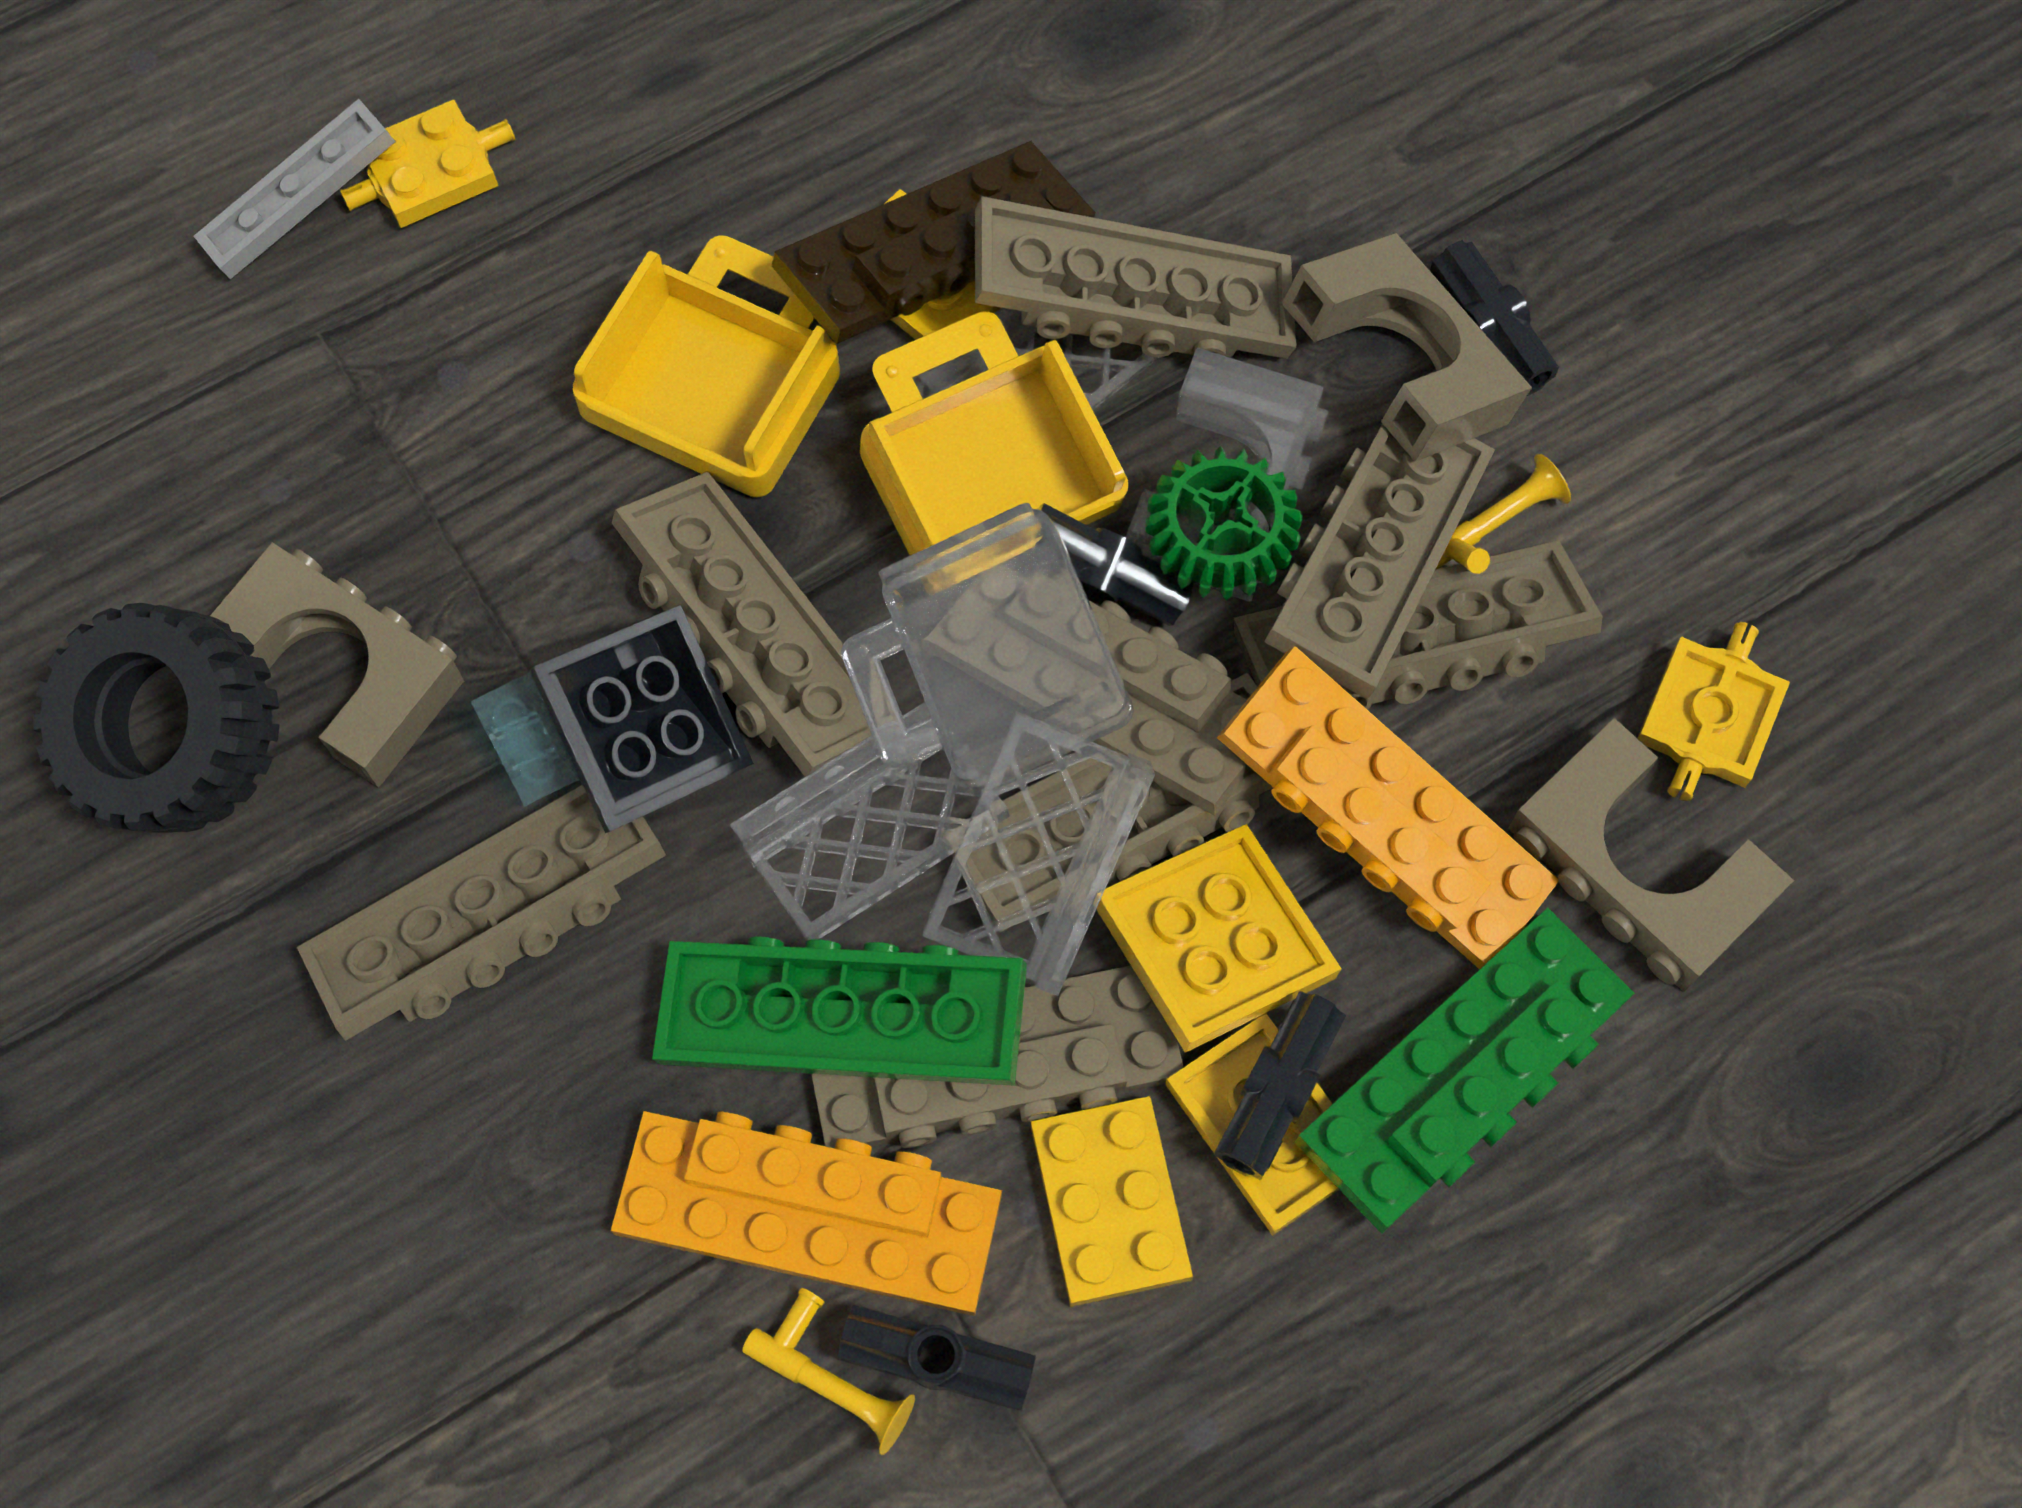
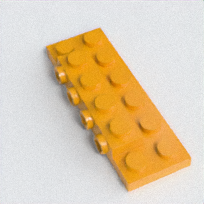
[1217,646,1559,969]
[611,1111,1002,1316]

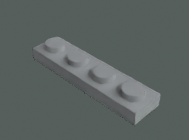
[194,99,396,279]

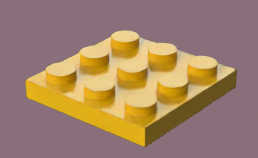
[1093,824,1342,1053]

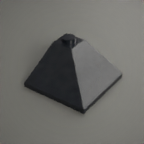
[529,605,754,833]

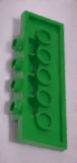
[1294,908,1635,1234]
[652,937,1027,1086]

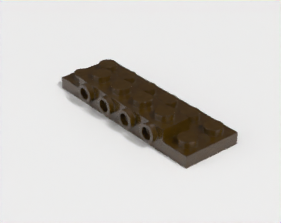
[772,141,1096,344]

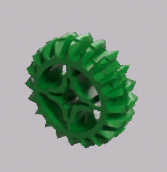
[1145,446,1302,601]

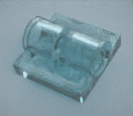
[470,673,580,807]

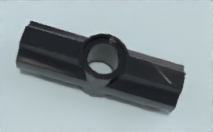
[1430,240,1559,397]
[1019,503,1194,626]
[1214,991,1346,1180]
[837,1305,1036,1412]

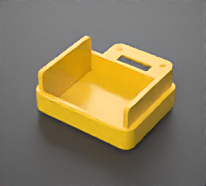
[573,235,840,497]
[860,311,1128,591]

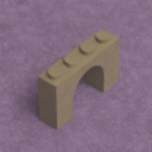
[1282,233,1532,462]
[210,542,464,788]
[1508,718,1794,992]

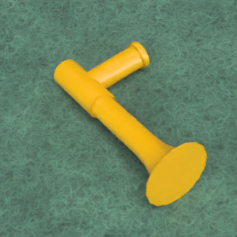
[1435,454,1571,574]
[742,1288,915,1455]

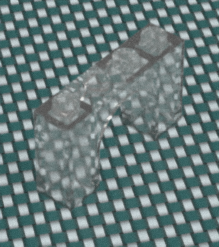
[1126,348,1329,602]

